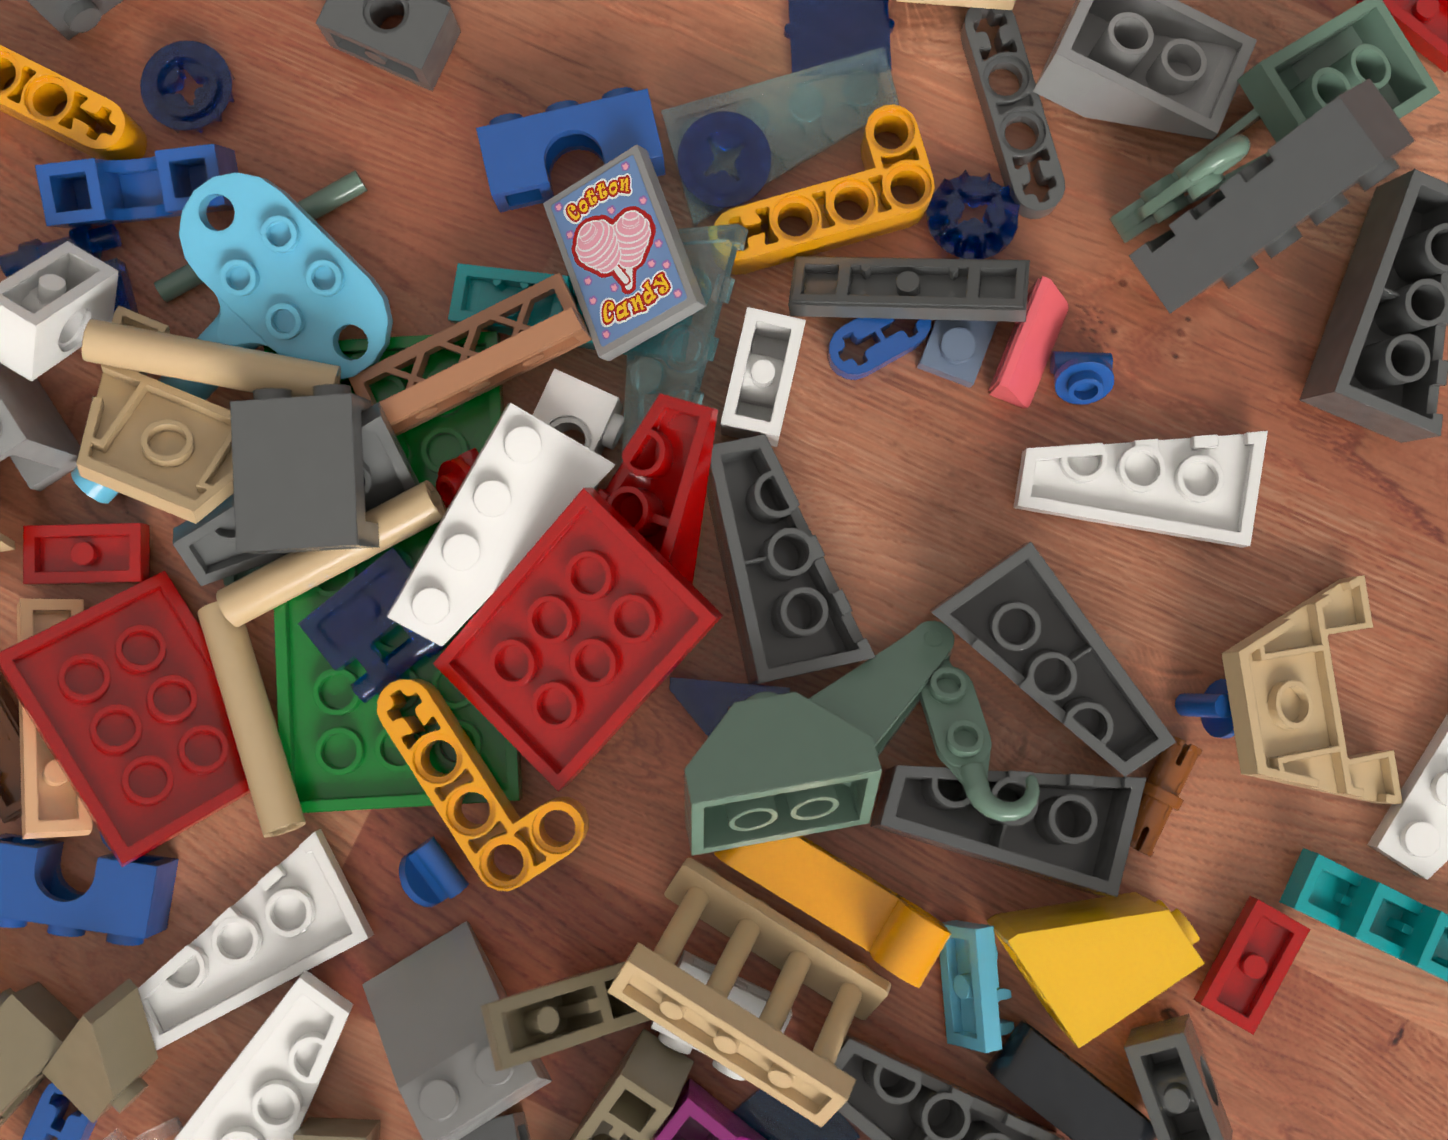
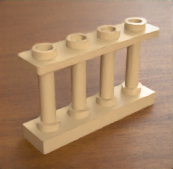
[607,858,891,1127]

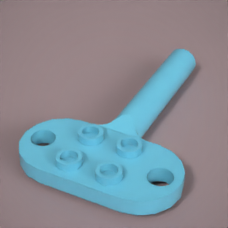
[71,172,393,504]

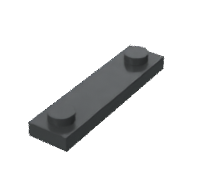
[788,256,1030,322]

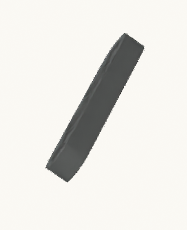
[960,7,1065,219]

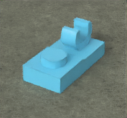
[939,920,1014,1053]

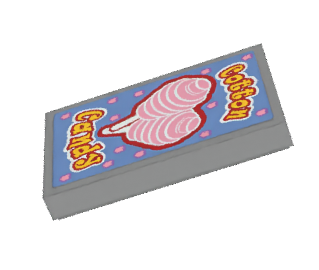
[543,144,706,361]

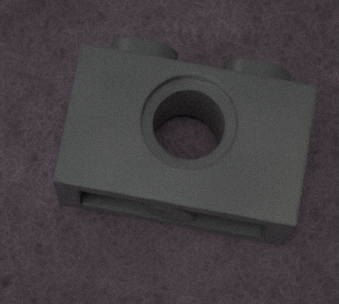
[316,0,461,92]
[1124,1014,1233,1140]

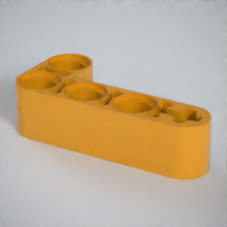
[0,45,147,160]
[712,104,935,275]
[377,679,589,891]
[714,836,951,988]

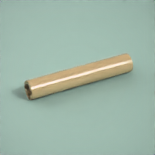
[82,319,341,397]
[216,480,447,627]
[197,601,306,837]

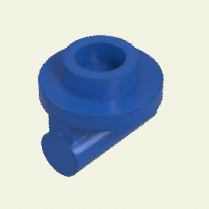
[1050,351,1114,405]
[1175,679,1235,739]
[399,836,469,907]

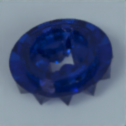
[140,41,235,133]
[678,111,771,208]
[926,170,1020,259]

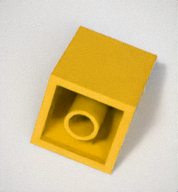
[986,892,1205,1048]

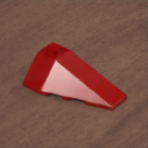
[597,393,718,585]

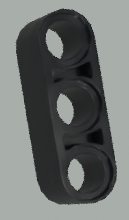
[986,1020,1157,1140]

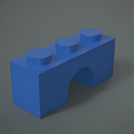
[476,87,666,213]
[35,144,238,229]
[0,833,179,946]

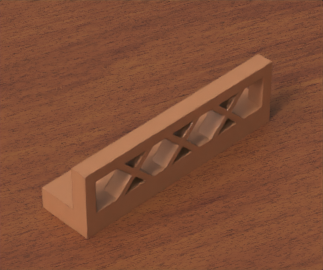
[348,273,592,436]

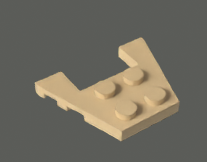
[76,306,234,524]
[1222,575,1403,804]

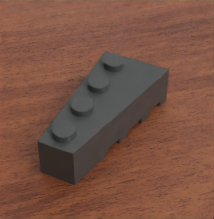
[1129,78,1415,313]
[1299,169,1448,443]
[706,434,876,685]
[930,542,1176,777]
[870,765,1146,897]
[835,1033,1067,1140]

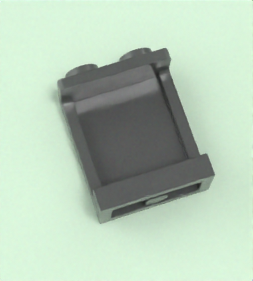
[230,384,380,554]

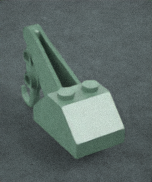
[1110,0,1440,243]
[684,621,1040,856]

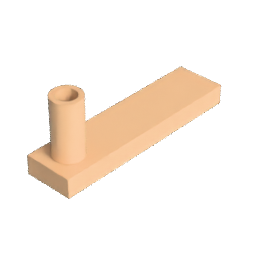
[17,598,92,841]

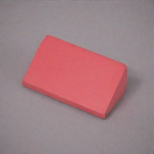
[988,276,1068,408]

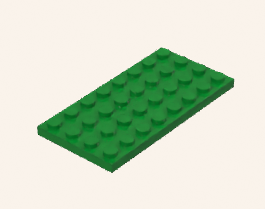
[264,331,523,813]

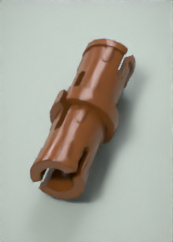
[1130,735,1203,857]

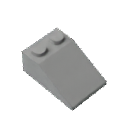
[1033,0,1257,140]
[362,921,552,1140]

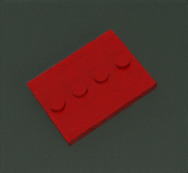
[433,487,723,792]
[0,570,250,867]

